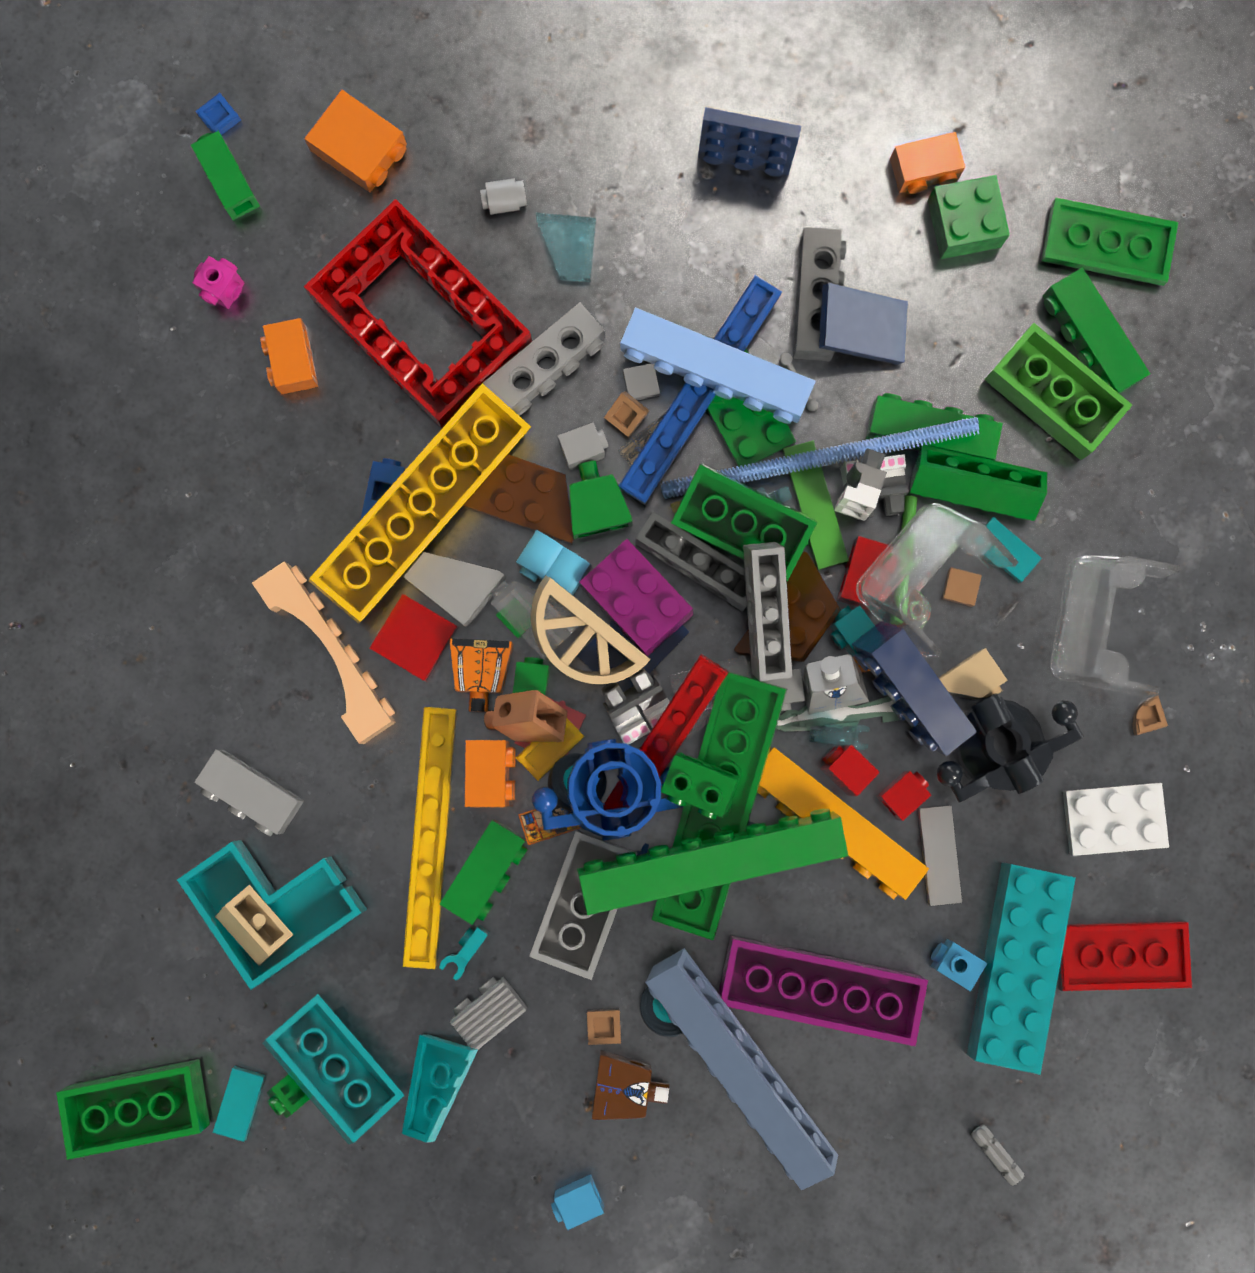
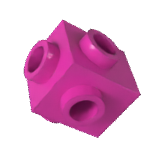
[192,256,245,309]

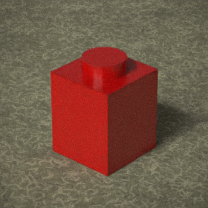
[876,771,932,821]

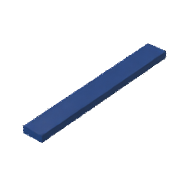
[618,275,782,505]

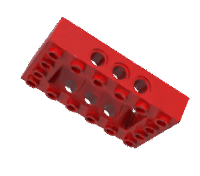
[304,199,532,428]

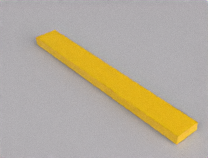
[402,707,457,969]

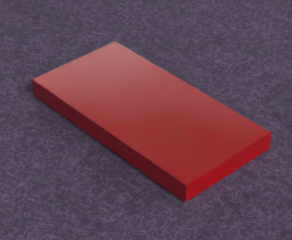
[1059,921,1192,991]

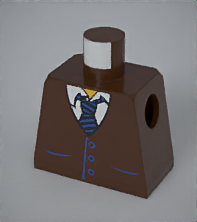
[592,1050,669,1120]

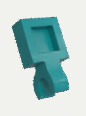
[439,925,490,980]

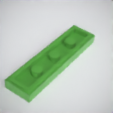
[782,440,849,571]

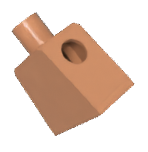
[484,690,568,742]

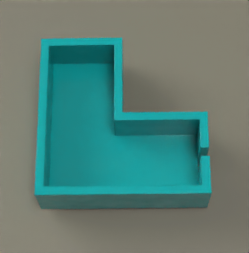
[177,840,367,990]

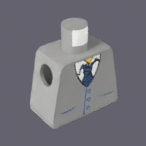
[802,654,869,715]

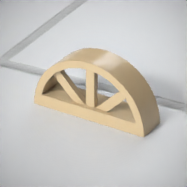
[531,575,651,684]

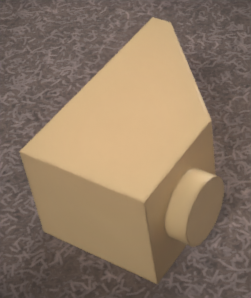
[938,648,1008,700]

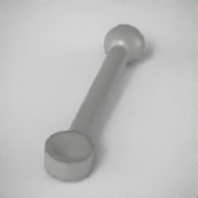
[780,353,818,411]

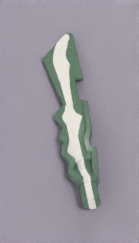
[776,696,900,732]

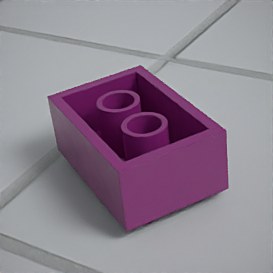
[579,539,693,657]

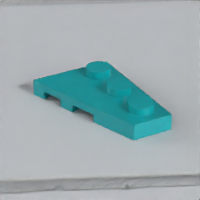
[402,1034,478,1143]

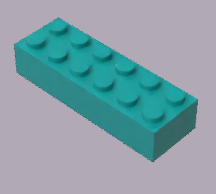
[967,862,1076,1075]

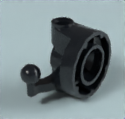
[937,693,1084,803]

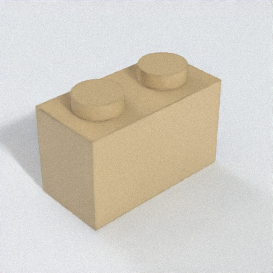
[215,885,294,966]

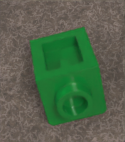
[267,1074,310,1118]

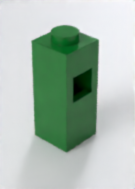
[191,130,260,220]

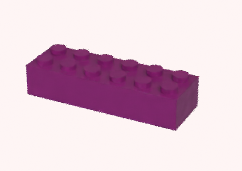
[718,935,928,1047]

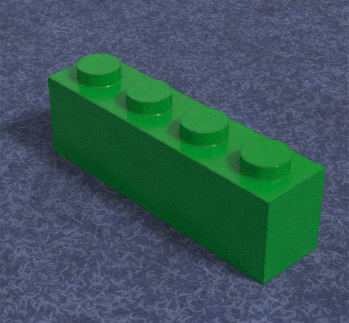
[1042,267,1151,394]
[865,393,1003,460]
[910,444,1047,521]

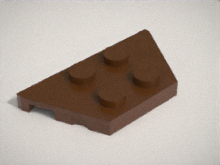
[462,454,574,545]
[734,551,841,662]

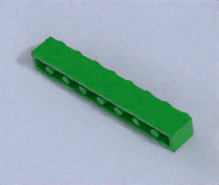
[577,809,848,915]

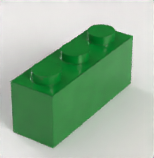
[439,819,528,925]

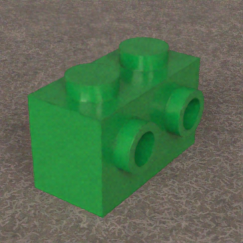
[661,752,741,819]

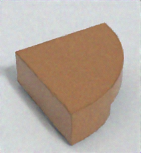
[1133,696,1168,735]

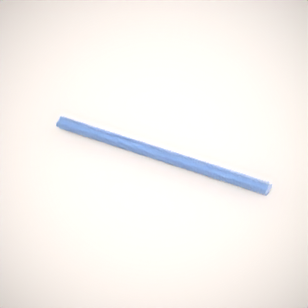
[660,417,979,499]

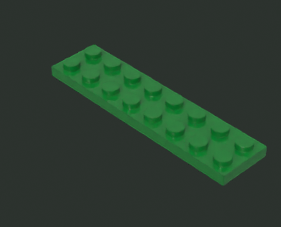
[652,671,787,940]

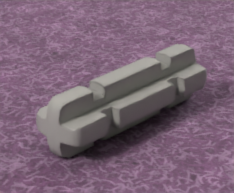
[971,1124,1024,1186]

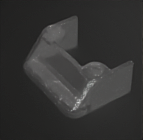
[856,503,1018,657]
[1050,555,1180,696]

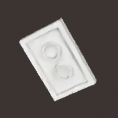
[1063,783,1169,856]

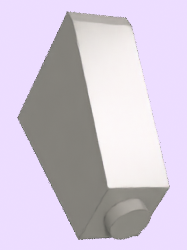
[404,552,506,628]

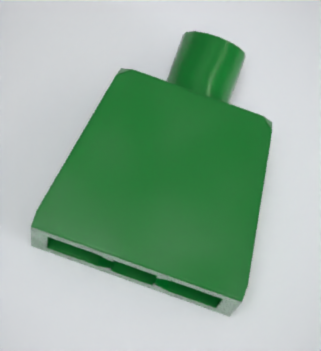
[569,461,633,540]

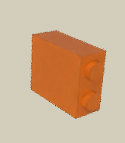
[304,90,407,193]

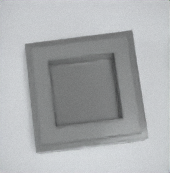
[623,364,660,400]

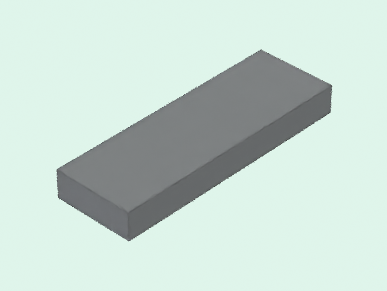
[917,805,962,906]

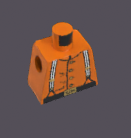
[450,638,514,712]

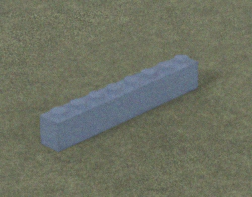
[645,948,838,1190]

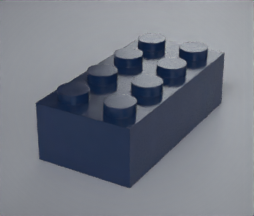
[851,621,977,756]

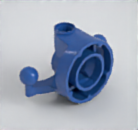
[532,739,683,841]

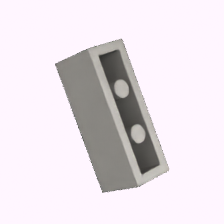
[194,749,304,836]

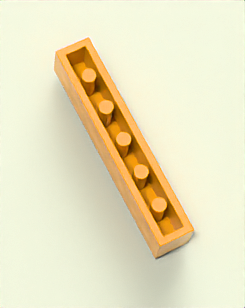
[757,747,929,900]

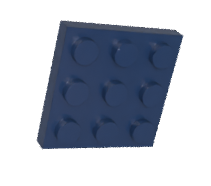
[698,107,801,176]

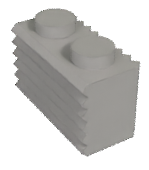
[450,976,527,1049]

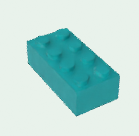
[262,994,405,1145]

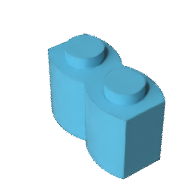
[516,530,592,596]

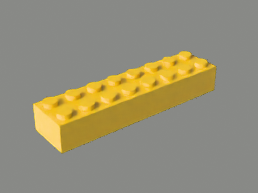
[309,383,531,624]

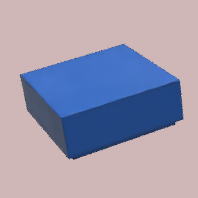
[195,93,241,135]

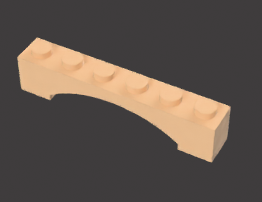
[252,561,396,744]

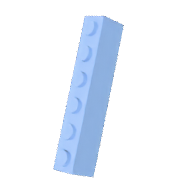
[620,307,815,424]

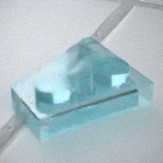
[536,212,596,282]

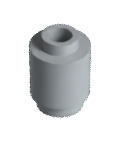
[480,178,527,215]

